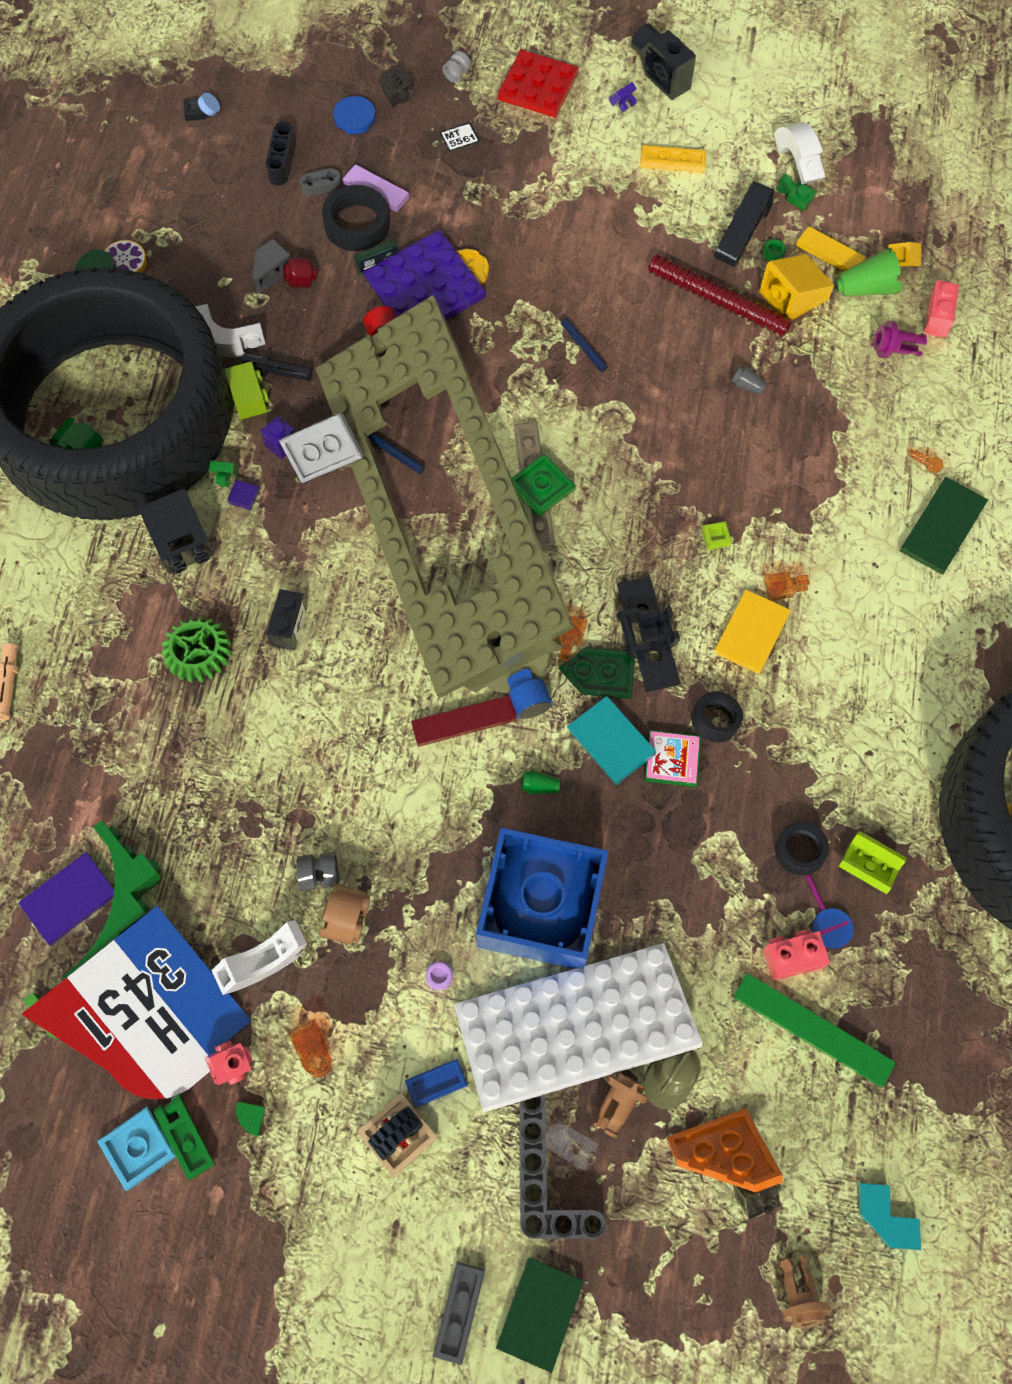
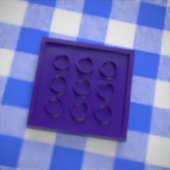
[363,229,486,320]

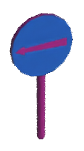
[805,875,854,949]

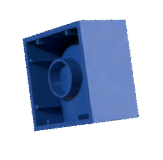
[476,828,609,969]

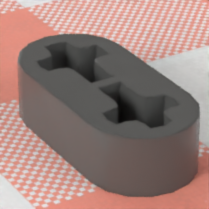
[300,168,341,196]

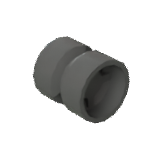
[297,852,339,891]

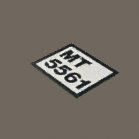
[439,122,481,152]

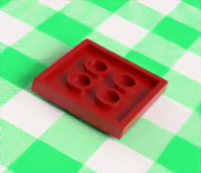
[497,49,579,118]

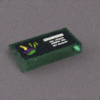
[353,240,398,276]

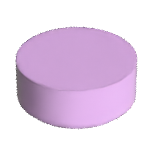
[425,962,453,991]

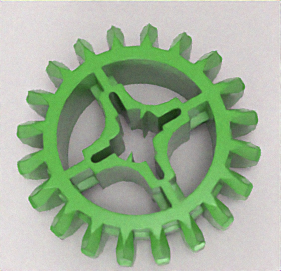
[162,616,231,683]

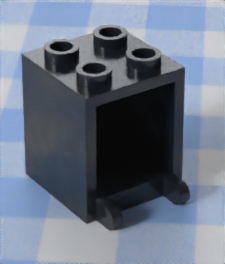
[138,488,214,574]

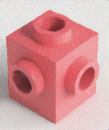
[204,1040,252,1085]

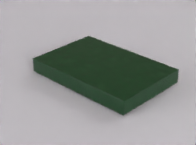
[495,1257,584,1373]

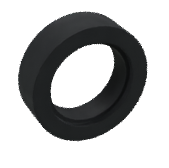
[322,185,390,251]

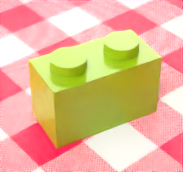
[224,362,269,420]

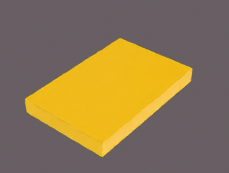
[714,590,791,674]

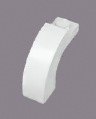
[774,122,825,184]
[195,304,265,358]
[212,920,307,995]

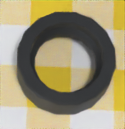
[691,691,743,743]
[775,822,829,876]

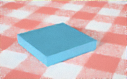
[97,1107,176,1191]

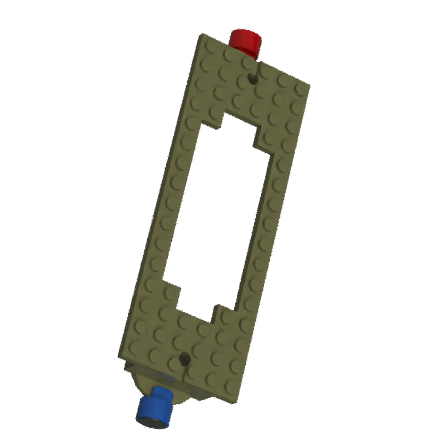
[315,295,574,719]

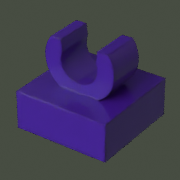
[608,82,637,112]

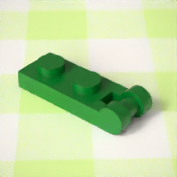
[153,1094,216,1181]

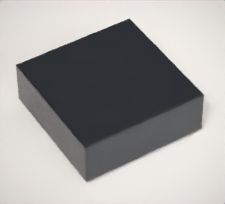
[183,98,207,121]

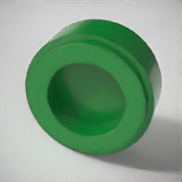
[763,239,786,261]

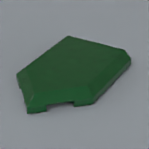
[558,647,635,699]

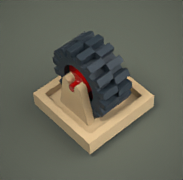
[357,1093,438,1178]

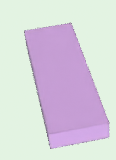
[343,164,409,212]

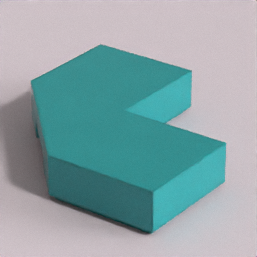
[858,1183,921,1250]

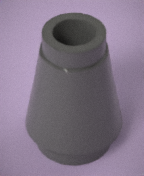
[731,365,767,395]

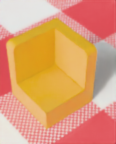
[889,242,921,267]

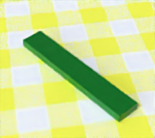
[733,973,896,1088]

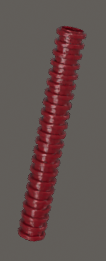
[648,254,792,337]

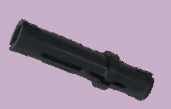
[241,353,313,382]

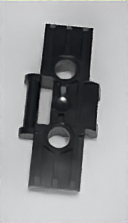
[616,577,681,692]

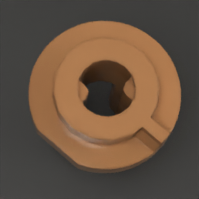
[592,1072,649,1139]
[779,1256,831,1328]

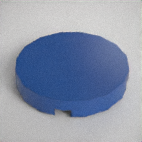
[333,96,376,134]

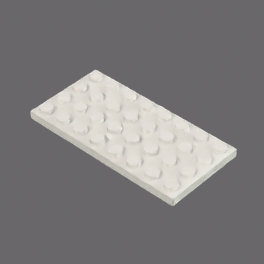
[454,943,702,1112]

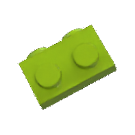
[838,831,906,894]

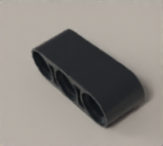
[266,121,296,186]

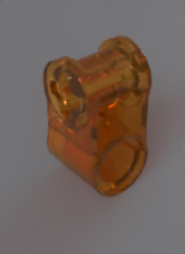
[288,1019,332,1078]

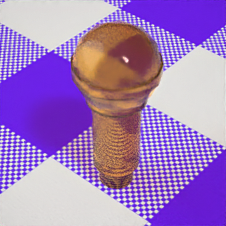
[908,449,943,473]

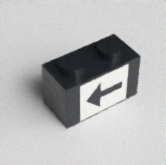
[266,589,308,650]

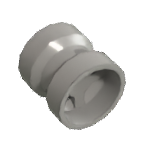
[442,51,471,83]

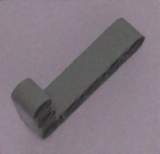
[519,1095,606,1239]

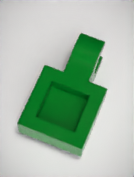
[776,174,817,211]

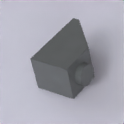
[252,239,291,294]

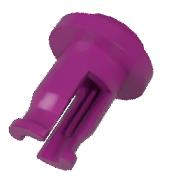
[871,320,927,359]

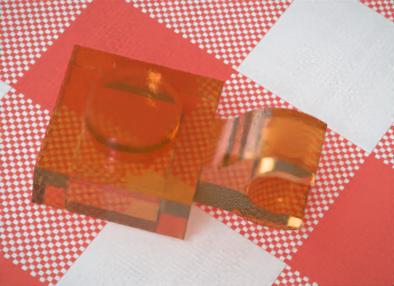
[763,571,810,601]
[559,616,588,662]

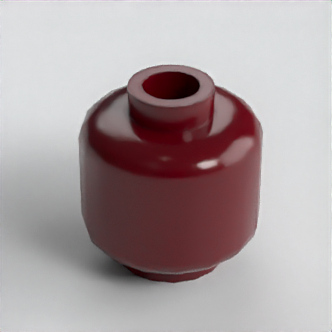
[283,257,317,288]

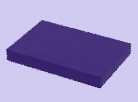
[18,852,114,946]

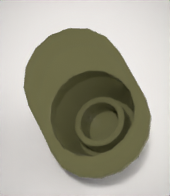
[644,1050,701,1109]

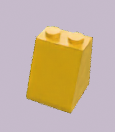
[759,254,834,321]

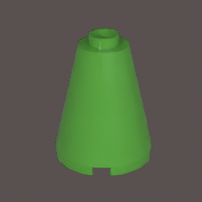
[835,248,902,296]

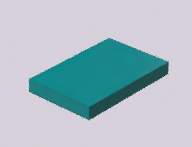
[567,696,656,785]

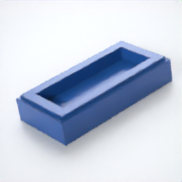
[405,1059,468,1108]

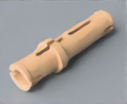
[0,643,19,720]

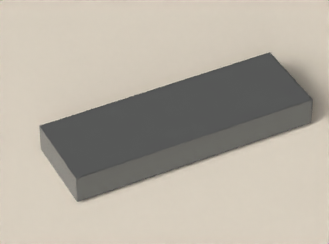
[433,1262,485,1365]

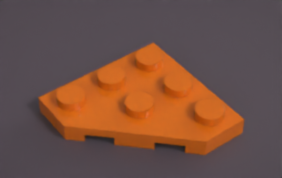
[666,1108,783,1192]

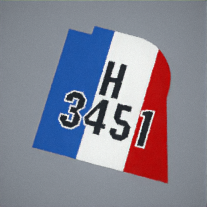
[22,906,251,1099]

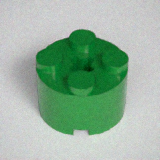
[49,417,106,449]

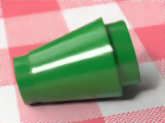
[521,769,560,794]

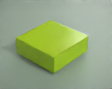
[701,521,732,550]

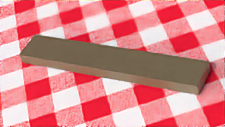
[514,422,556,552]

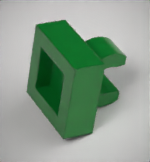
[209,461,239,487]

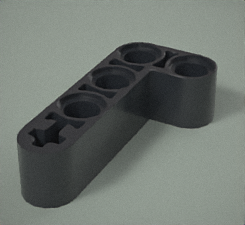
[714,180,775,267]

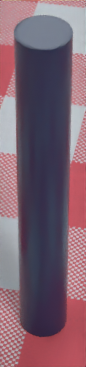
[561,318,608,372]
[368,432,425,474]

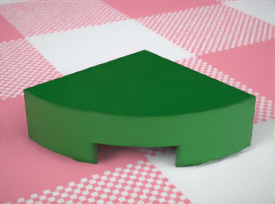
[236,1102,266,1137]

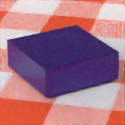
[227,480,260,510]

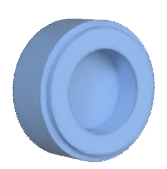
[198,92,220,116]

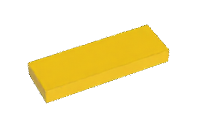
[640,145,706,173]
[796,226,866,271]

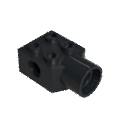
[631,23,696,101]

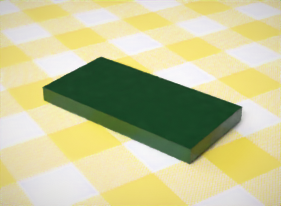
[900,476,989,575]

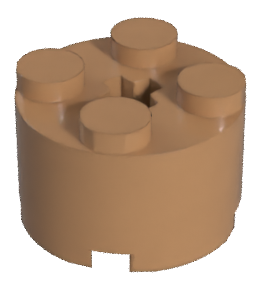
[320,883,370,945]

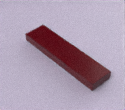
[411,695,517,747]

